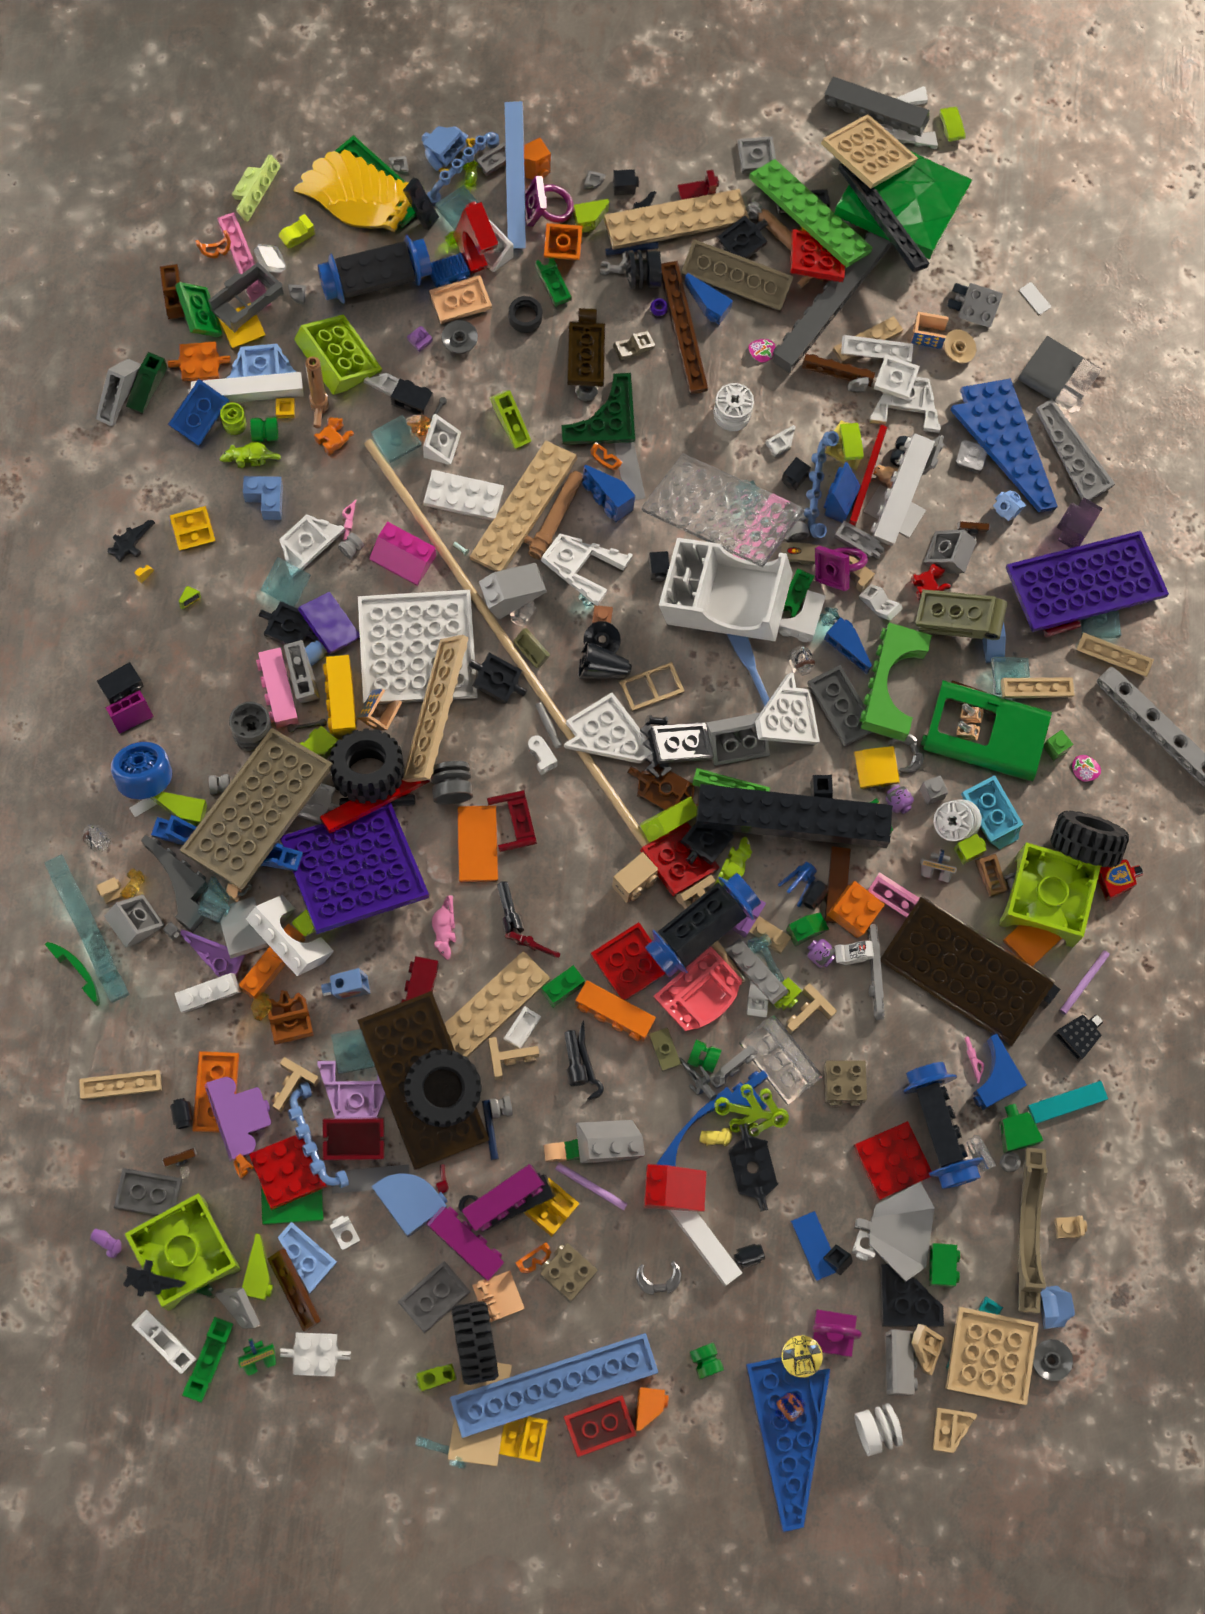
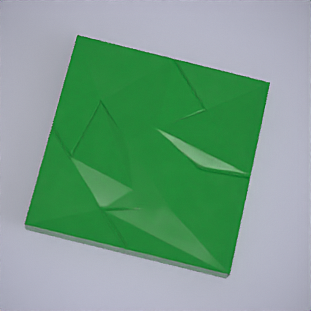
[834,151,972,259]

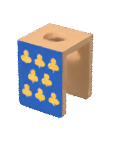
[911,312,949,349]
[357,688,402,731]

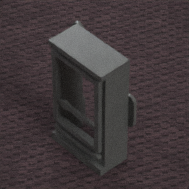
[208,262,284,333]

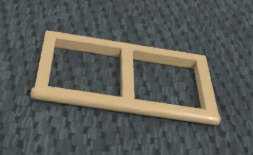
[619,662,685,712]

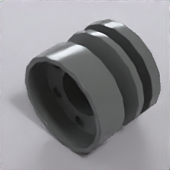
[229,702,272,751]
[431,761,473,804]

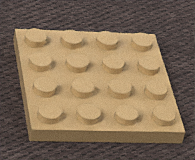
[821,114,918,189]
[945,1307,1039,1405]

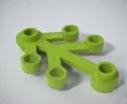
[714,1084,789,1137]

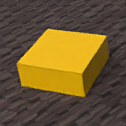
[276,398,295,418]

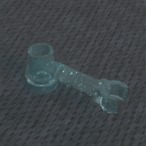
[748,934,784,982]
[415,1436,467,1469]

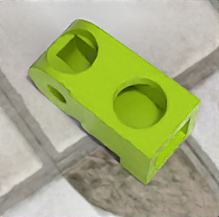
[415,1364,457,1393]

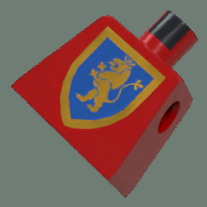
[1098,859,1143,902]

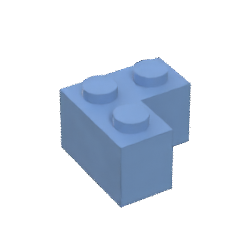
[243,476,283,520]

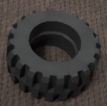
[329,728,404,803]
[1050,811,1129,868]
[404,1049,482,1127]
[451,1301,499,1385]

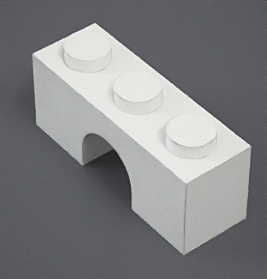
[174,973,241,1013]

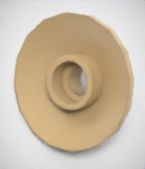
[943,329,977,364]

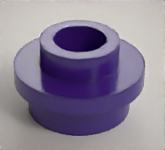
[650,298,668,316]

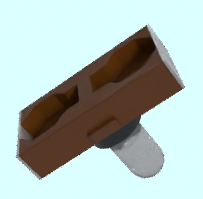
[957,521,990,545]
[162,1148,197,1179]

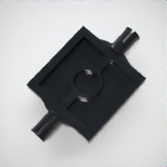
[717,216,768,259]
[259,601,318,644]
[467,652,527,704]
[680,824,734,865]

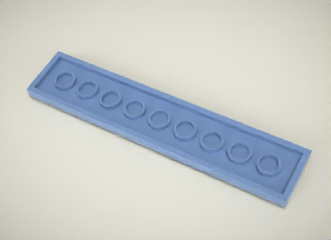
[450,1333,659,1438]

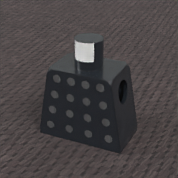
[1053,1014,1103,1062]

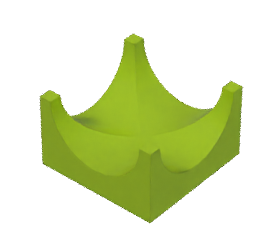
[998,842,1101,948]
[125,1193,242,1311]

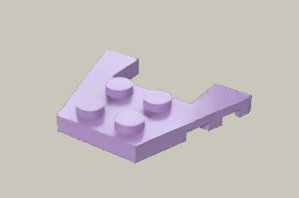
[317,1061,385,1118]

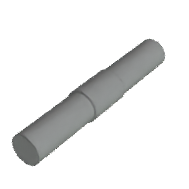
[535,702,562,749]

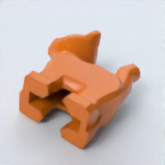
[314,417,354,456]

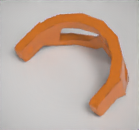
[196,230,231,258]
[590,442,623,470]
[234,1154,254,1179]
[515,1242,552,1273]

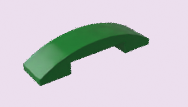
[45,942,100,1006]
[182,1316,234,1403]

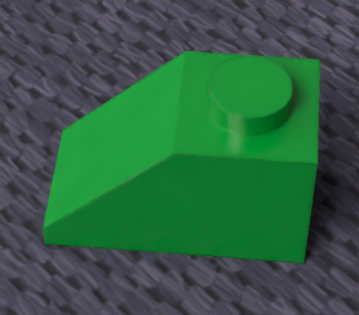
[786,912,829,947]

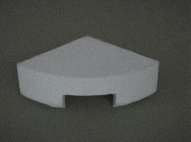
[389,156,409,175]
[584,170,605,189]
[288,284,306,305]
[848,378,869,392]

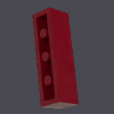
[401,956,439,1003]

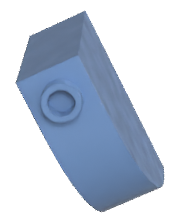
[372,1173,448,1237]

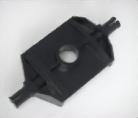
[728,1123,779,1212]

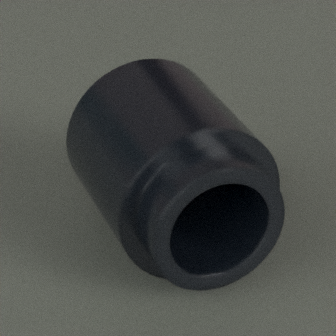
[801,880,828,910]
[170,1098,193,1129]
[734,1243,765,1269]

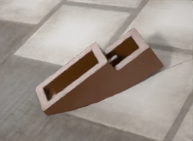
[160,264,185,319]

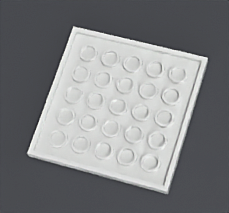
[358,590,477,704]

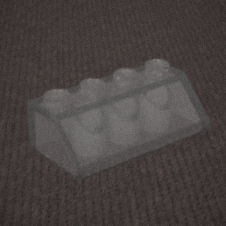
[739,1015,823,1105]

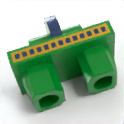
[238,1338,276,1376]

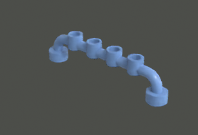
[427,132,499,206]
[804,431,839,538]
[288,1082,349,1188]

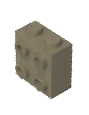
[824,1060,867,1107]
[540,1243,598,1303]

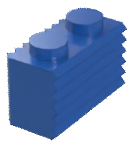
[430,253,470,288]

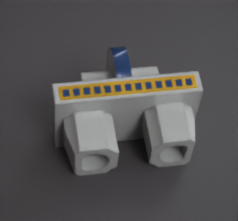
[920,849,957,882]

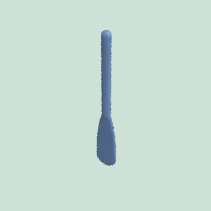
[727,634,770,706]

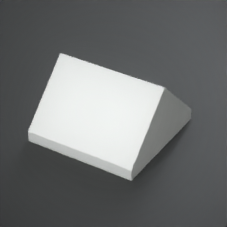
[484,220,514,272]
[423,414,461,465]

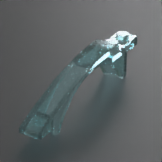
[44,854,130,1003]

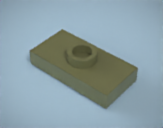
[513,628,550,669]
[649,1027,681,1072]

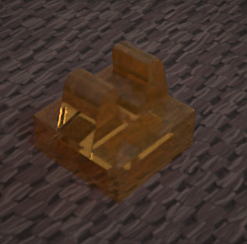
[407,414,432,436]

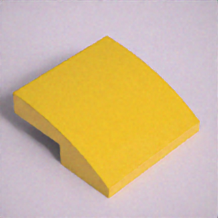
[218,303,266,349]
[169,506,215,551]
[854,746,900,789]
[524,1178,580,1237]
[499,1416,548,1462]

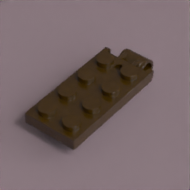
[567,308,605,387]

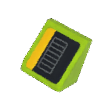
[179,586,201,609]

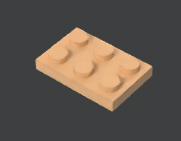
[429,275,492,324]

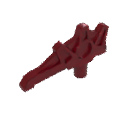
[504,931,561,958]

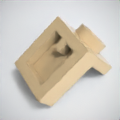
[1055,1215,1087,1239]

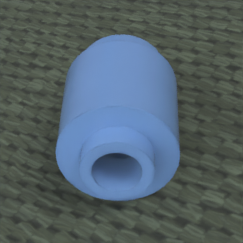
[305,641,327,667]

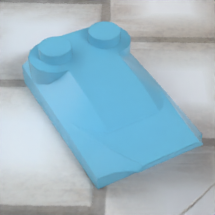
[961,775,1024,849]

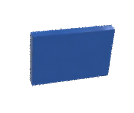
[168,379,230,446]

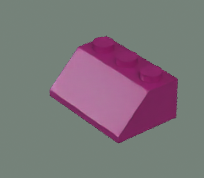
[369,521,436,586]

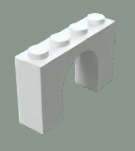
[778,590,826,642]
[246,895,334,976]

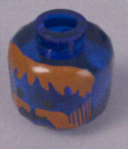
[775,1392,806,1423]

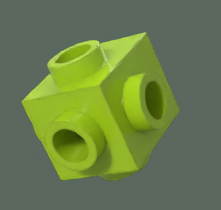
[773,977,802,1011]

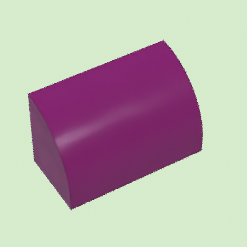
[105,690,154,734]

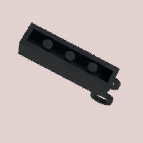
[459,1172,556,1232]

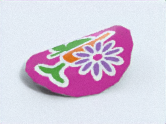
[748,339,776,363]
[1072,755,1101,782]

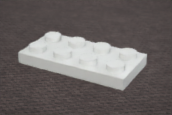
[423,470,504,521]

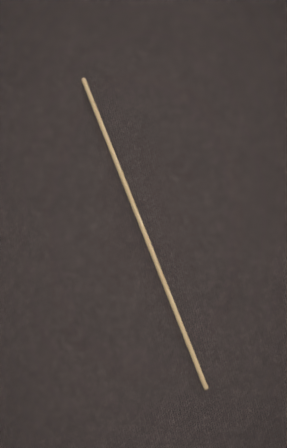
[364,439,746,984]

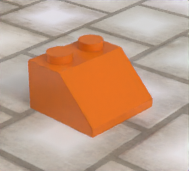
[524,137,551,180]
[544,223,582,260]
[635,1387,669,1432]

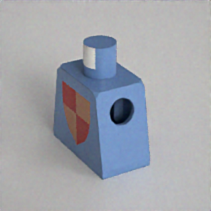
[321,968,371,999]

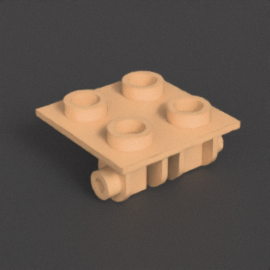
[472,1270,525,1322]

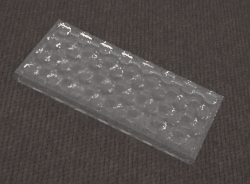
[641,453,804,568]

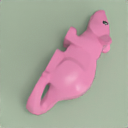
[432,895,456,960]

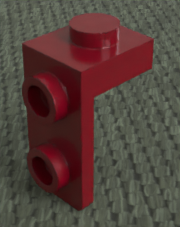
[677,170,719,200]

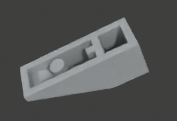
[284,640,320,703]

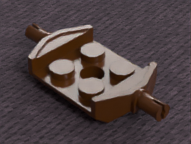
[627,764,697,810]

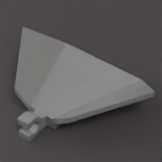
[855,1182,935,1282]

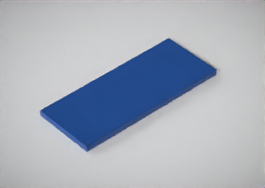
[791,1211,836,1281]

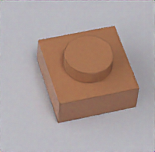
[592,605,613,624]

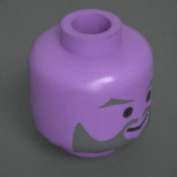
[886,785,914,814]
[807,939,836,968]

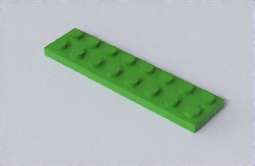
[749,159,873,268]

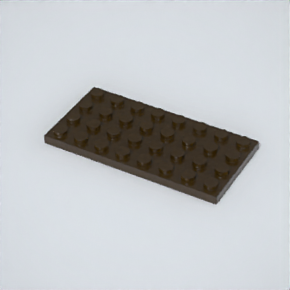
[880,895,1055,1046]
[357,991,489,1170]

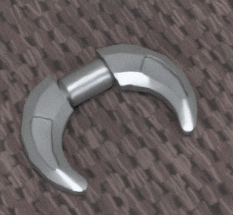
[888,734,924,773]
[636,1261,681,1295]

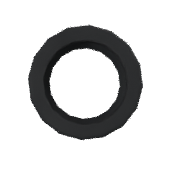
[508,296,543,333]

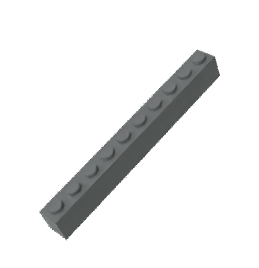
[772,231,892,373]

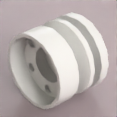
[713,383,754,431]
[934,799,982,841]
[854,1403,903,1456]

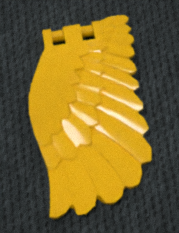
[294,150,411,232]

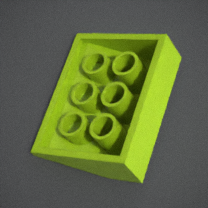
[294,314,382,395]

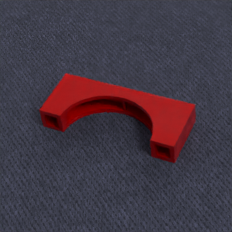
[453,201,498,275]

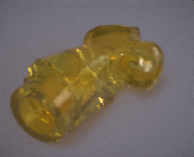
[120,868,145,900]

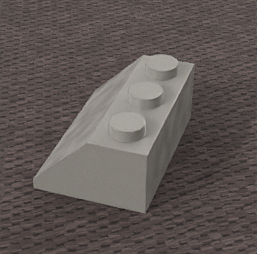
[706,712,770,766]
[576,1120,645,1163]
[886,1329,918,1396]

